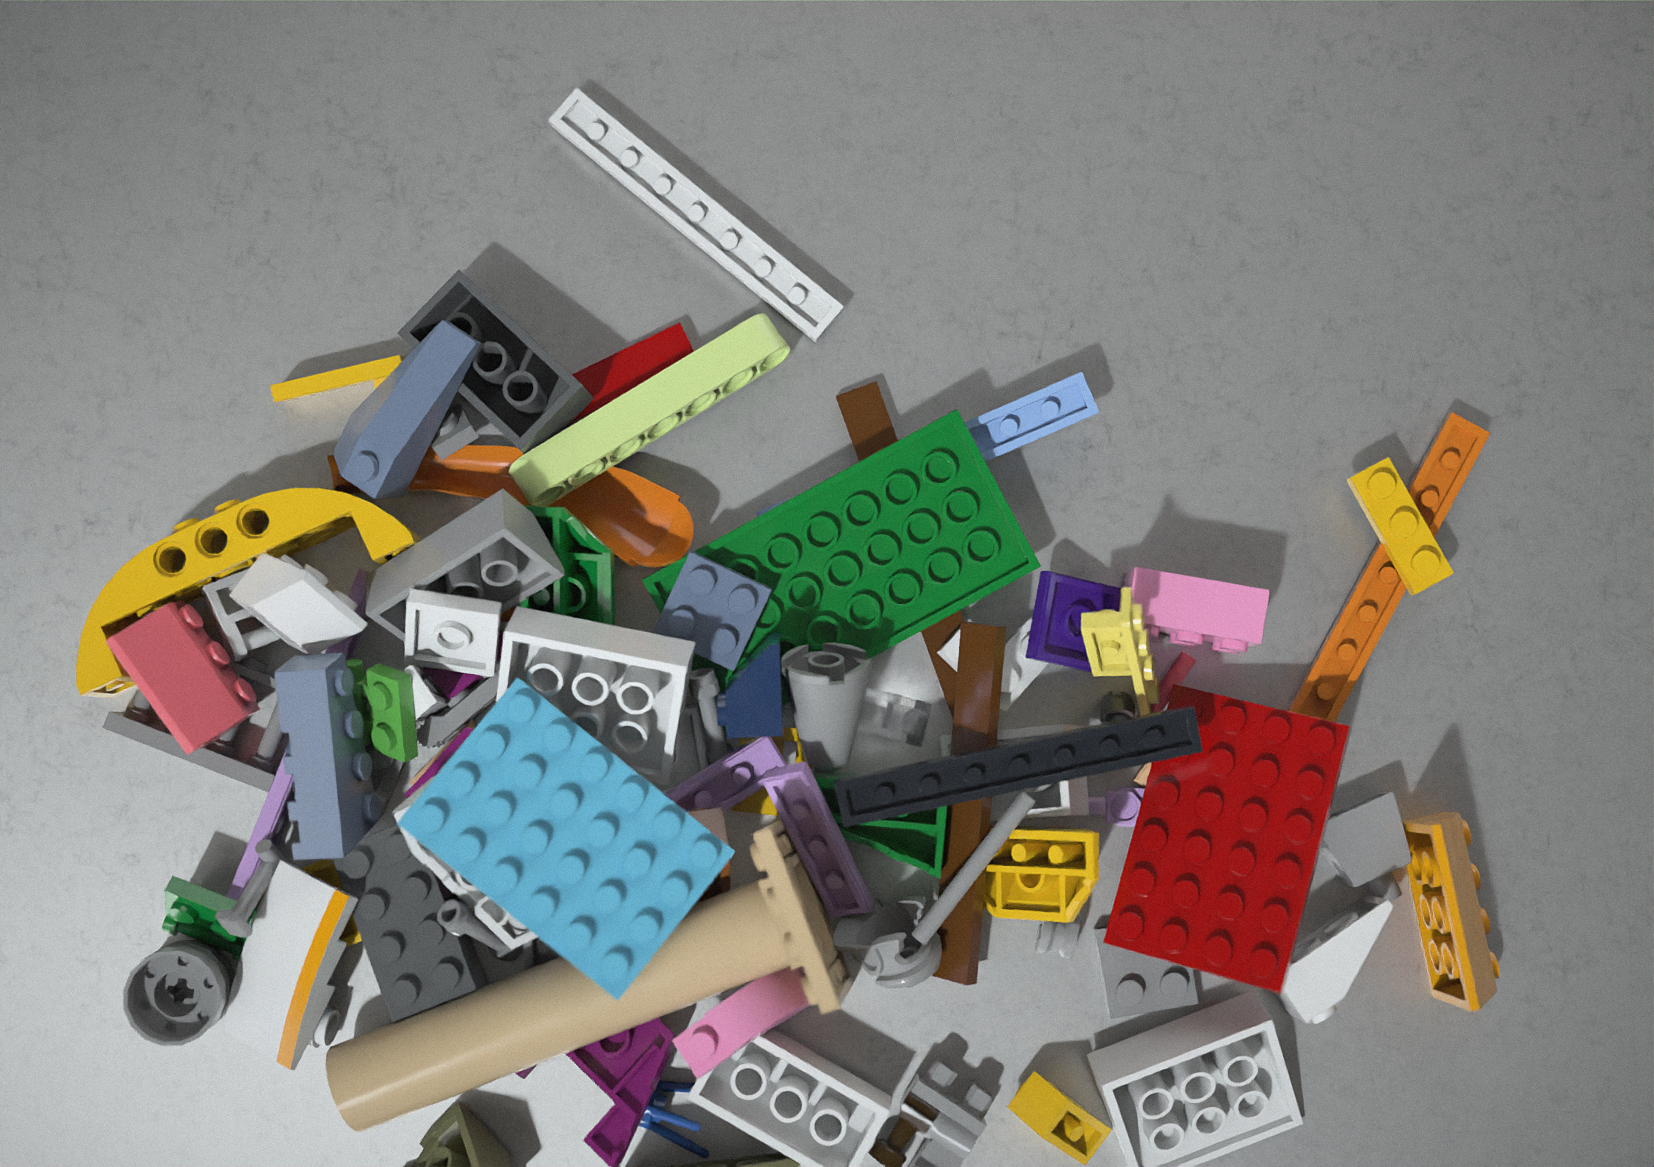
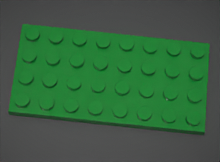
[642,409,1041,733]

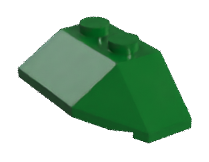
[520,505,615,626]

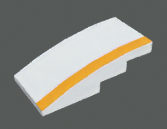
[222,860,358,1070]

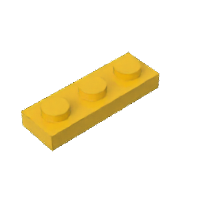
[1346,457,1454,596]

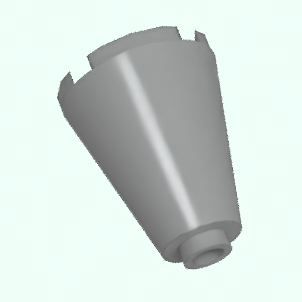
[781,643,872,773]

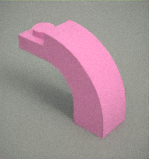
[672,966,810,1079]

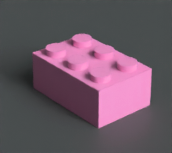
[1118,567,1270,655]

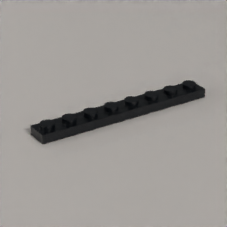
[834,705,1203,827]

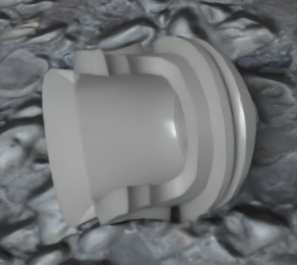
[832,895,942,988]

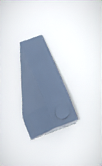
[332,320,481,499]

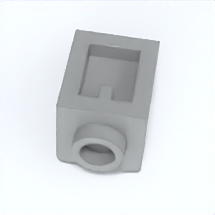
[431,396,479,461]

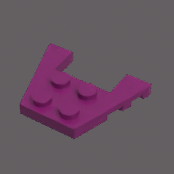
[516,1018,677,1167]

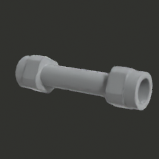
[688,668,734,765]
[438,900,523,962]

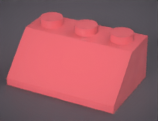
[105,599,260,755]

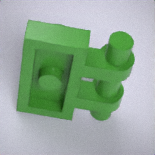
[346,658,418,763]

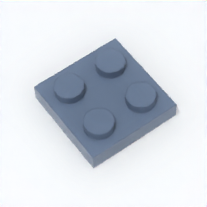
[652,551,772,671]

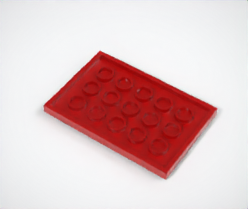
[1103,684,1352,994]

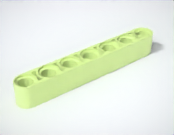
[509,313,791,506]

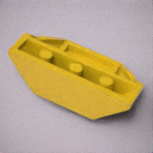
[983,826,1099,923]

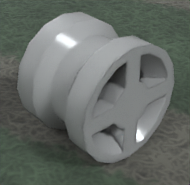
[1035,915,1080,959]

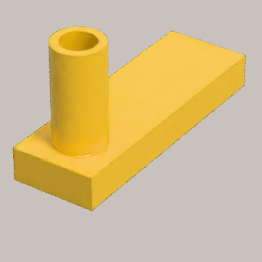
[270,355,406,403]

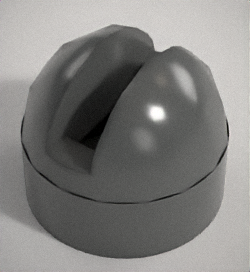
[1100,691,1135,723]

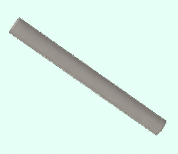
[911,790,1036,945]

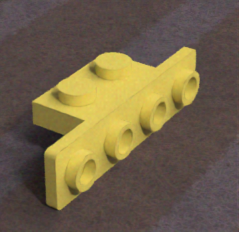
[1081,587,1160,715]

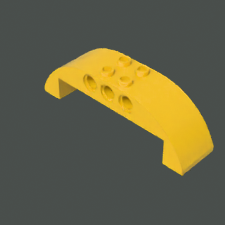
[76,488,423,698]

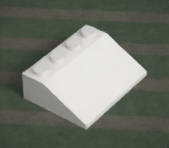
[496,606,695,785]
[1086,990,1303,1167]

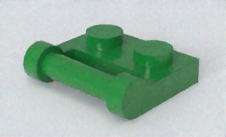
[162,876,257,961]

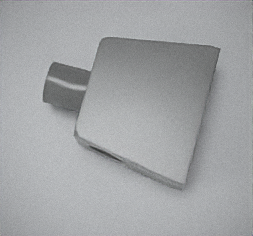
[1321,791,1412,901]

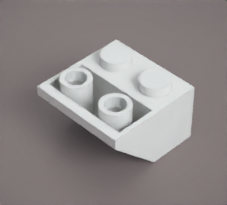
[229,553,368,655]

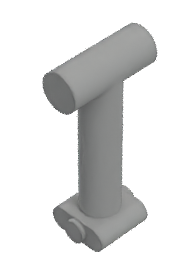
[215,839,287,937]

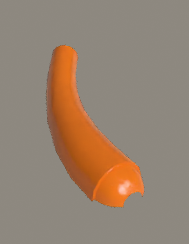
[327,445,694,567]

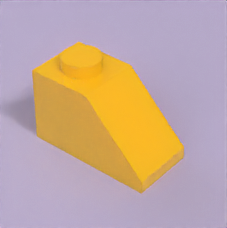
[1007,1071,1112,1166]

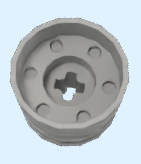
[123,940,235,1046]

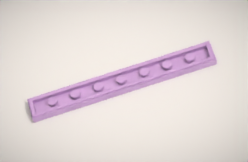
[227,568,370,901]

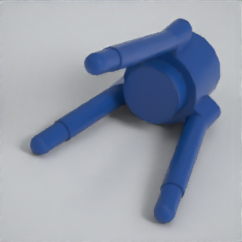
[639,1080,709,1159]

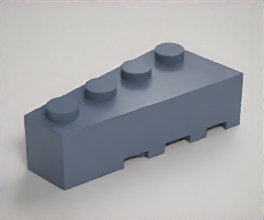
[274,653,381,860]

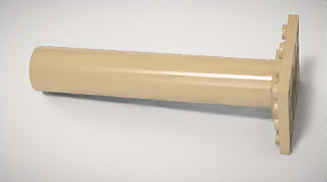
[325,820,854,1132]

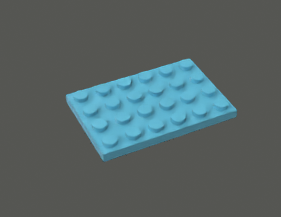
[397,677,736,1000]

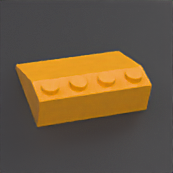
[1402,812,1500,1011]

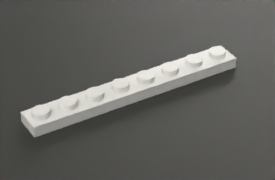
[548,88,844,343]

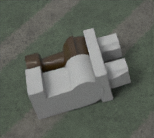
[868,1058,993,1167]

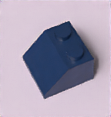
[717,633,783,738]

